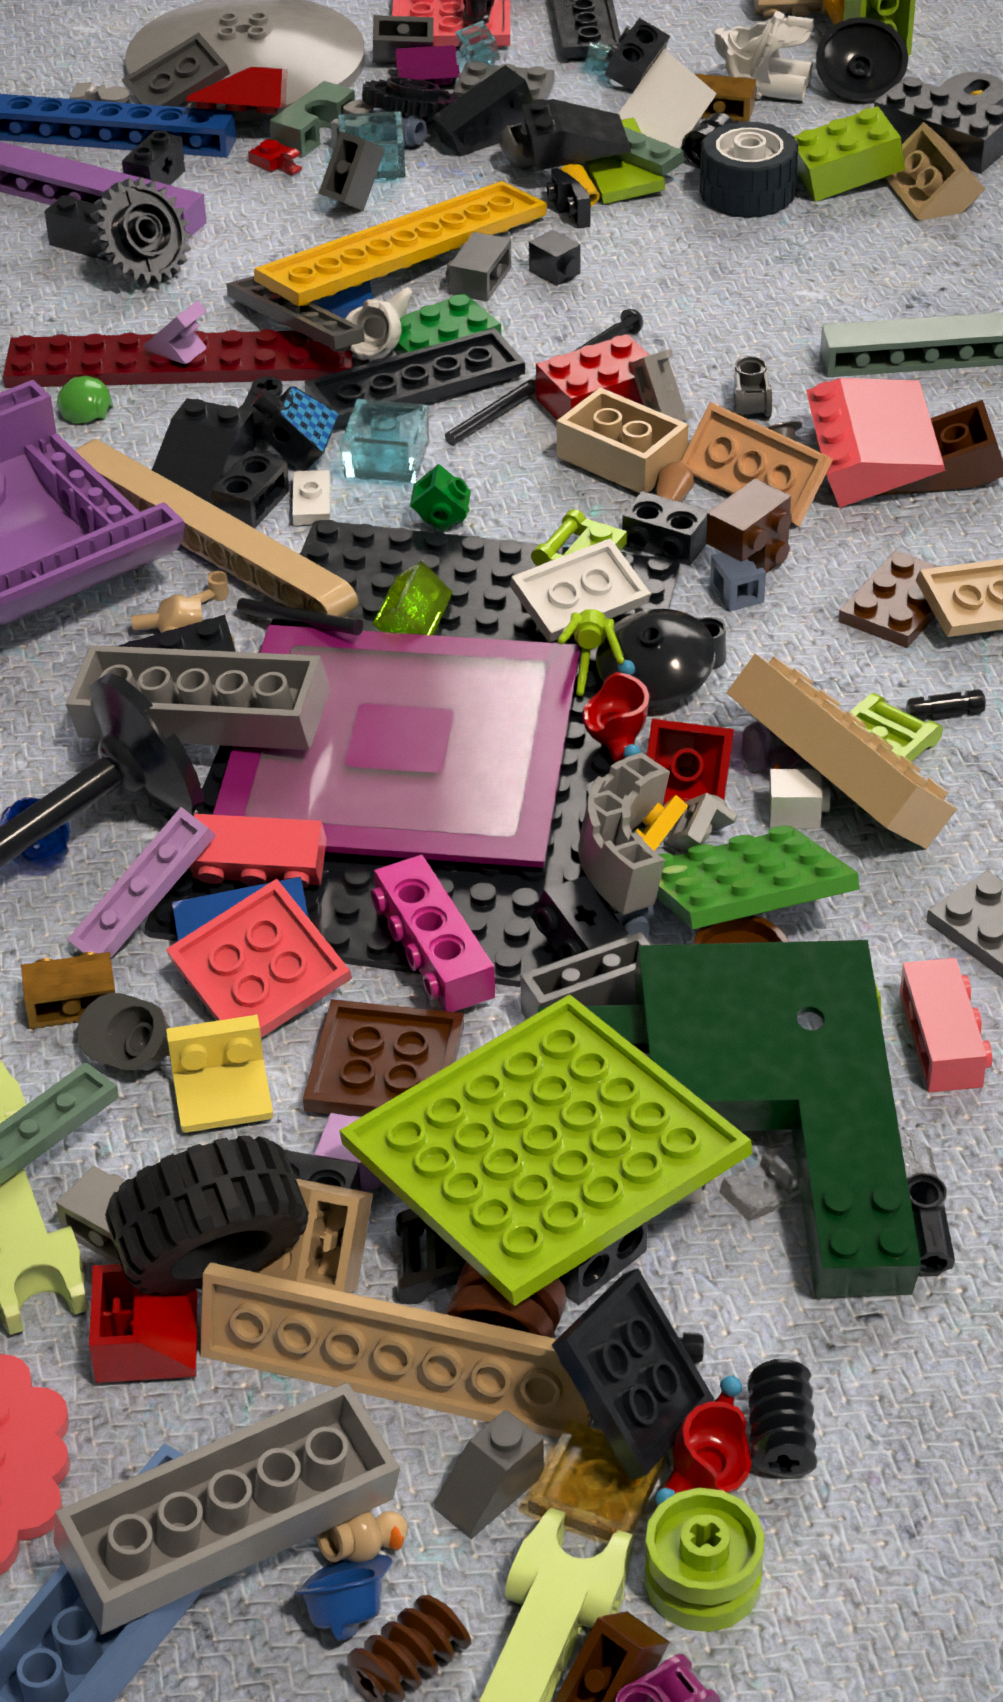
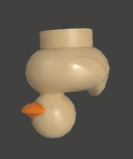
[316,1510,408,1563]

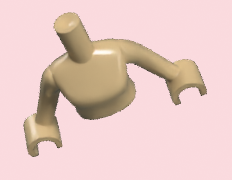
[131,571,236,650]

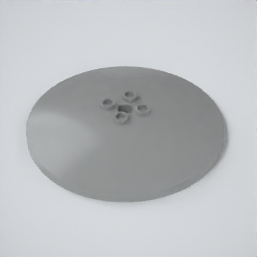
[125,0,365,122]

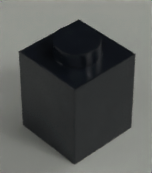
[529,230,581,286]

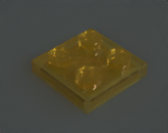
[528,1420,665,1541]

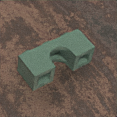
[269,81,355,158]

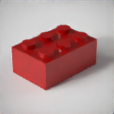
[536,334,649,420]

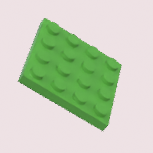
[656,825,860,929]

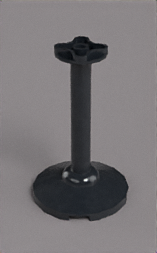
[0,672,204,868]

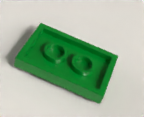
[393,293,501,355]

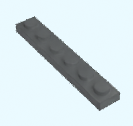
[226,276,365,352]

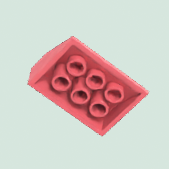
[806,378,946,508]

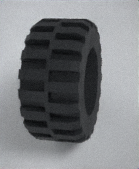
[105,1136,309,1296]

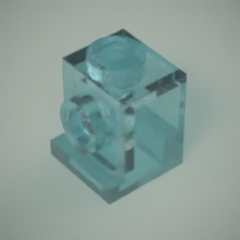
[455,20,500,65]

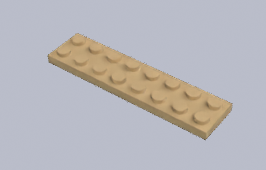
[200,1262,592,1444]

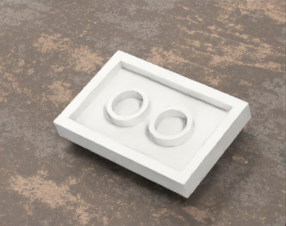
[510,538,651,643]

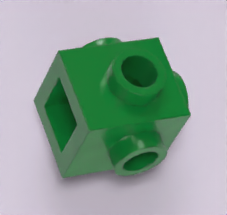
[410,464,471,533]

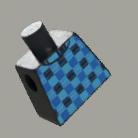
[251,386,339,471]

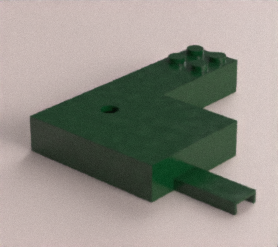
[537,940,921,1298]

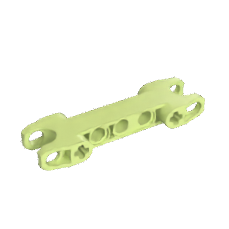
[0,1060,88,1335]
[479,1508,633,1702]

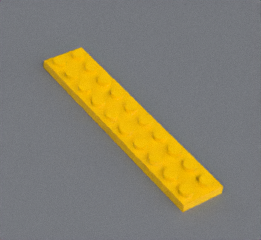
[254,181,547,306]

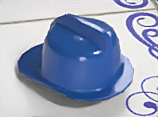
[294,1554,393,1641]

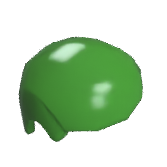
[57,376,114,424]

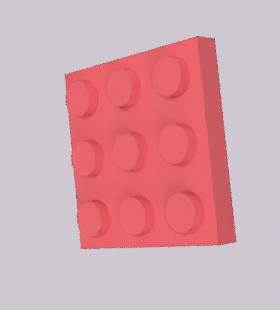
[166,879,352,1038]

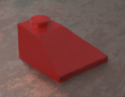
[647,718,735,804]

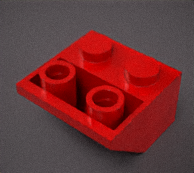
[89,1264,198,1383]

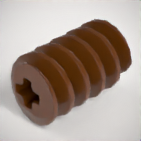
[347,1595,472,1702]

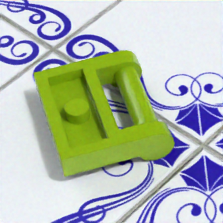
[531,509,627,566]
[850,693,943,762]

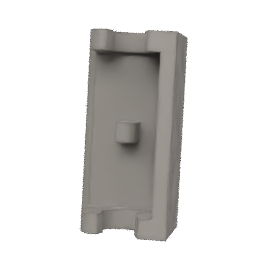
[630,349,693,422]

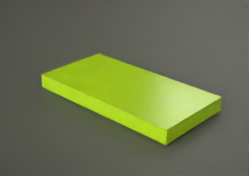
[584,117,666,204]

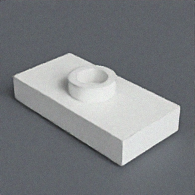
[292,470,331,526]

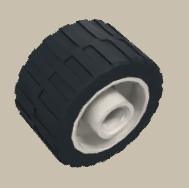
[700,121,798,218]

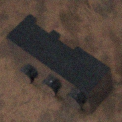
[431,65,533,157]

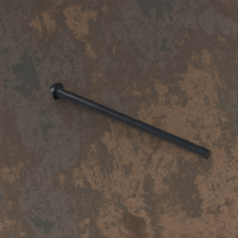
[445,309,644,445]

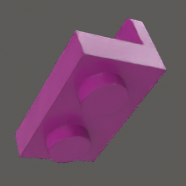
[395,45,460,85]

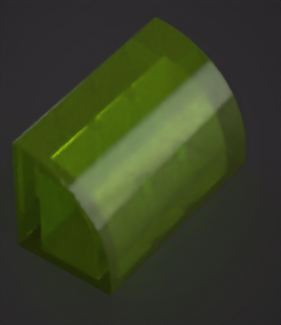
[373,560,453,635]

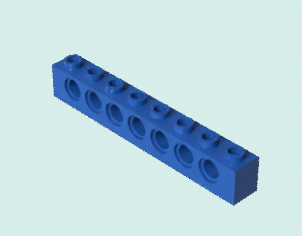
[0,94,237,158]

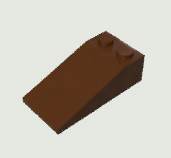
[875,400,1003,496]

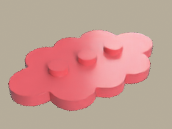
[0,1354,70,1575]

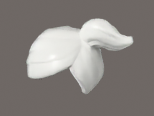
[345,287,412,360]

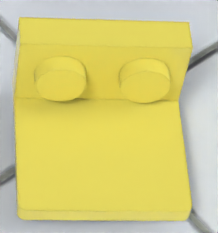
[166,1015,273,1133]

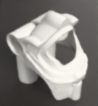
[715,11,814,102]

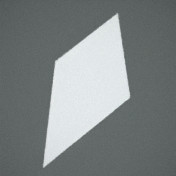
[618,49,717,149]

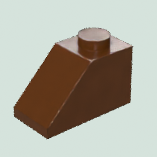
[554,1611,670,1702]

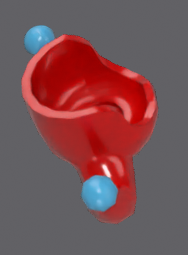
[582,660,649,763]
[654,1375,752,1508]

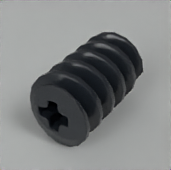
[747,1359,817,1479]

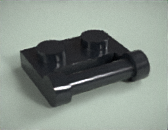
[395,1209,466,1304]

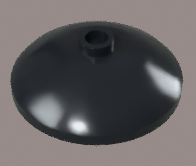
[816,17,908,102]
[596,608,716,706]

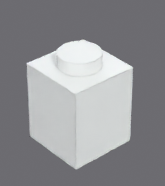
[769,769,830,829]

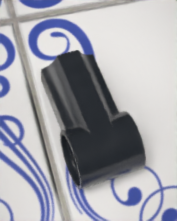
[907,1172,955,1277]

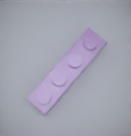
[67,807,216,958]

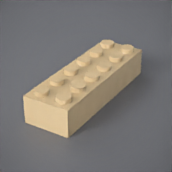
[726,653,957,849]

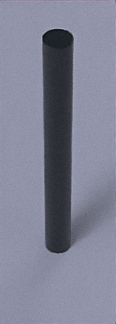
[237,598,363,635]

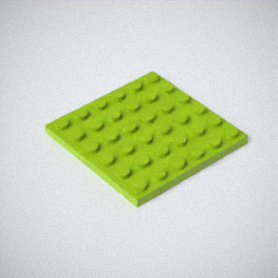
[339,994,752,1306]

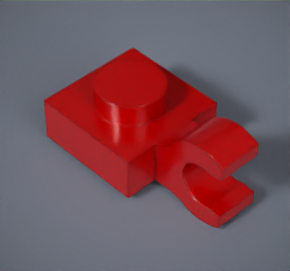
[248,139,302,176]

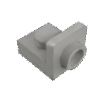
[666,793,738,852]

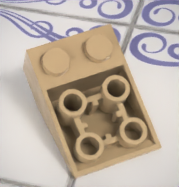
[250,1179,373,1293]

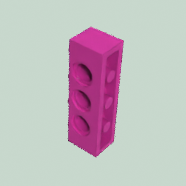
[371,855,495,1012]

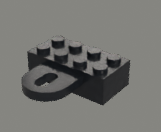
[874,72,1003,174]

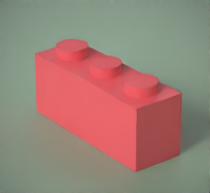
[190,814,327,888]
[900,958,992,1093]

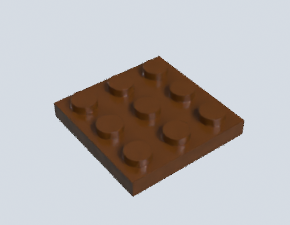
[303,999,464,1117]

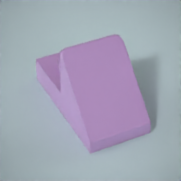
[143,300,207,364]

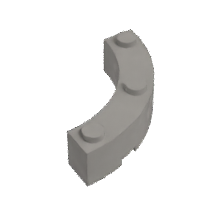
[578,752,670,915]

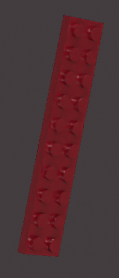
[3,329,353,388]

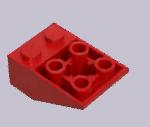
[186,67,288,114]

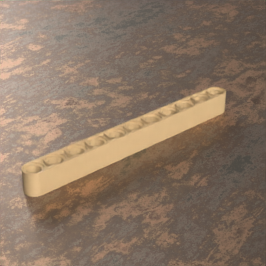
[75,439,358,617]

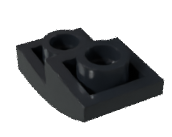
[546,168,591,229]

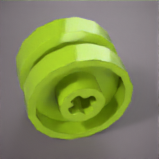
[644,1488,765,1632]

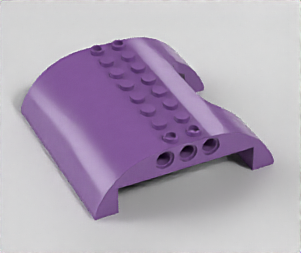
[0,380,185,626]

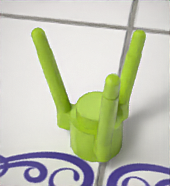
[558,609,624,697]

